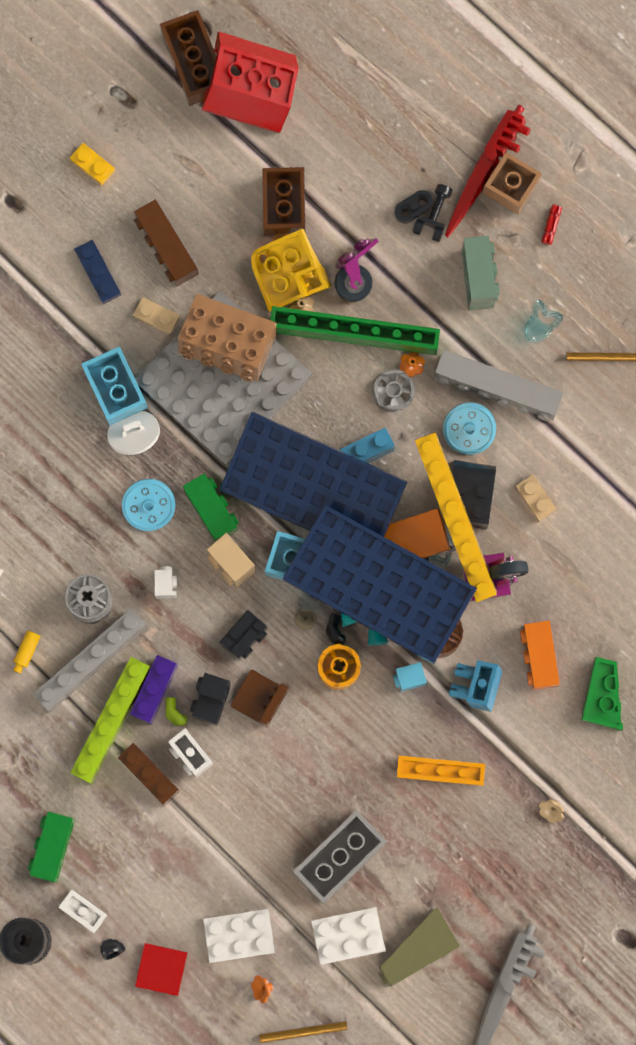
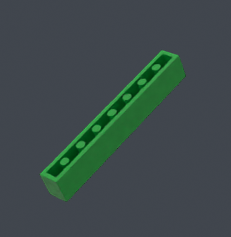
[270,306,440,356]

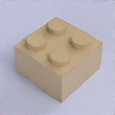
[207,533,256,589]

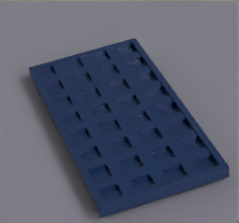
[219,412,408,537]
[282,505,477,664]

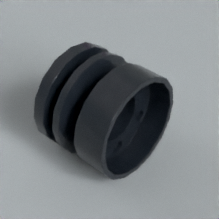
[0,917,52,965]

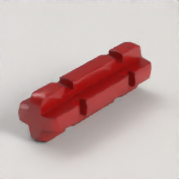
[541,204,562,245]

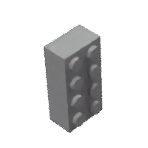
[293,810,387,904]

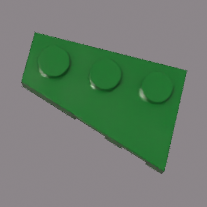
[580,657,623,731]

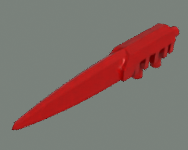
[445,105,531,238]

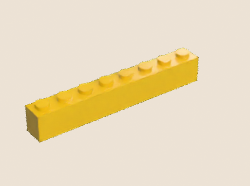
[414,431,497,603]

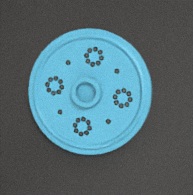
[443,402,496,455]
[122,479,175,531]

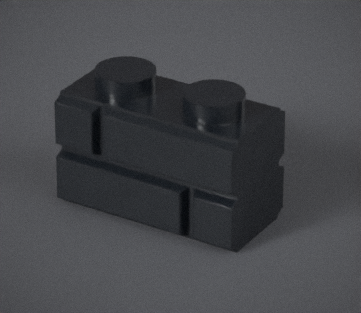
[219,610,268,661]

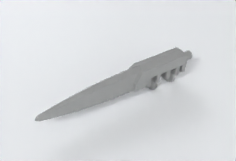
[475,924,545,1045]

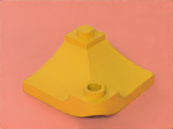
[251,229,332,312]

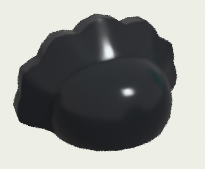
[100,938,126,960]

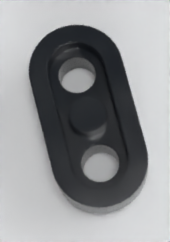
[394,190,433,224]

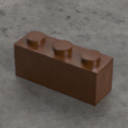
[118,743,180,807]

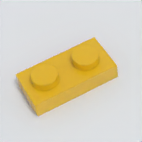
[70,143,115,186]

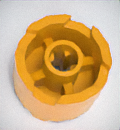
[317,644,361,690]

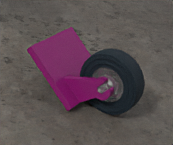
[334,238,379,302]
[463,552,529,601]

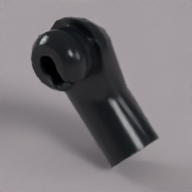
[326,614,346,645]

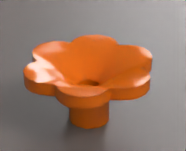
[399,352,425,377]
[251,975,273,1003]

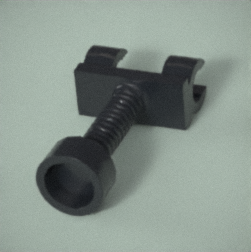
[413,184,453,242]

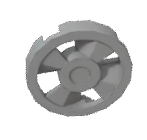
[373,369,415,412]

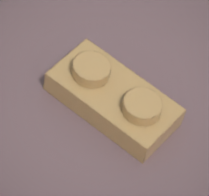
[133,297,180,336]
[515,475,557,522]

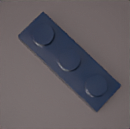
[74,239,121,304]

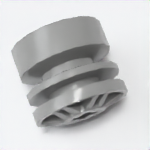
[65,574,113,624]

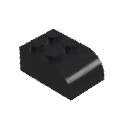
[445,460,496,529]

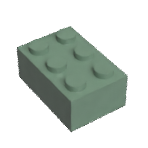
[461,236,500,311]

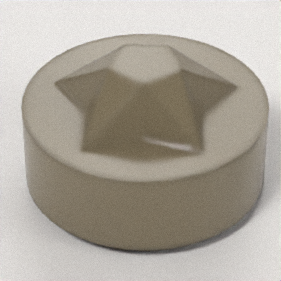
[294,607,317,630]

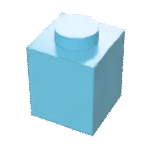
[393,662,427,692]

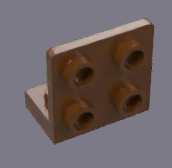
[230,669,289,728]

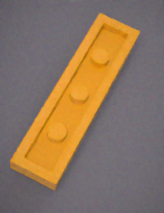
[397,756,485,786]

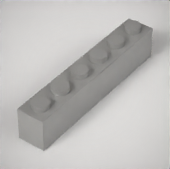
[434,350,564,421]
[33,608,147,713]

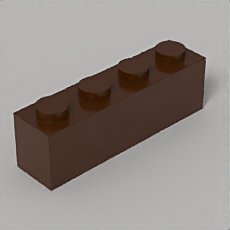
[133,199,199,287]

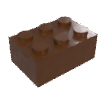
[262,167,306,236]

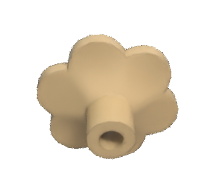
[290,297,314,312]
[539,799,564,823]

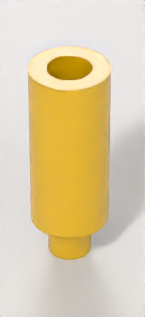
[13,630,41,674]

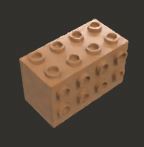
[178,294,276,382]

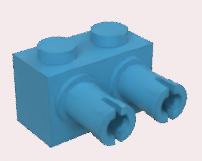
[449,660,503,712]

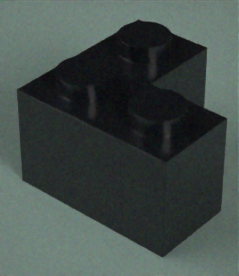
[190,673,231,726]

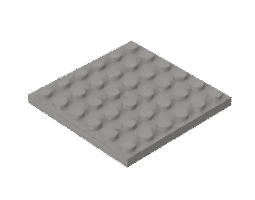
[135,290,313,466]

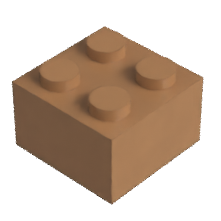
[483,152,542,215]

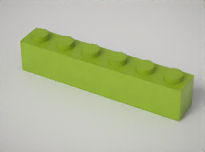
[70,657,151,785]

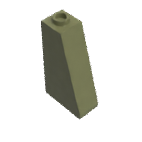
[378,908,460,987]

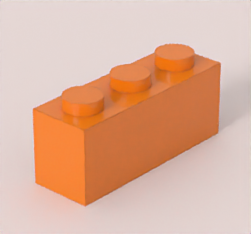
[520,620,560,690]

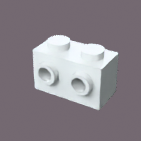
[168,728,213,778]

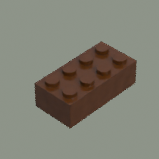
[160,10,216,106]

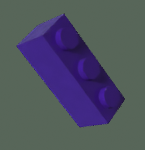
[130,655,178,725]

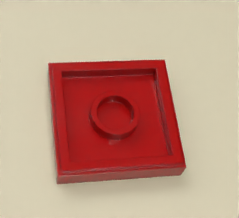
[135,943,188,996]

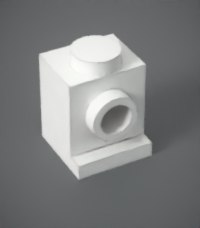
[155,566,178,599]

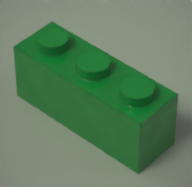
[183,473,239,542]
[27,811,75,883]

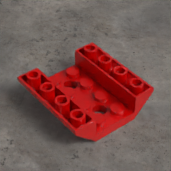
[201,31,299,133]

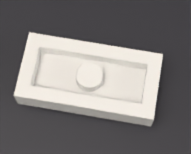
[59,889,108,933]

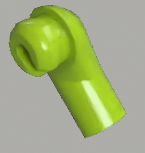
[165,697,187,727]

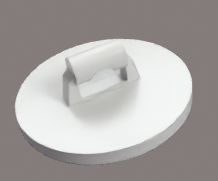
[107,411,160,455]

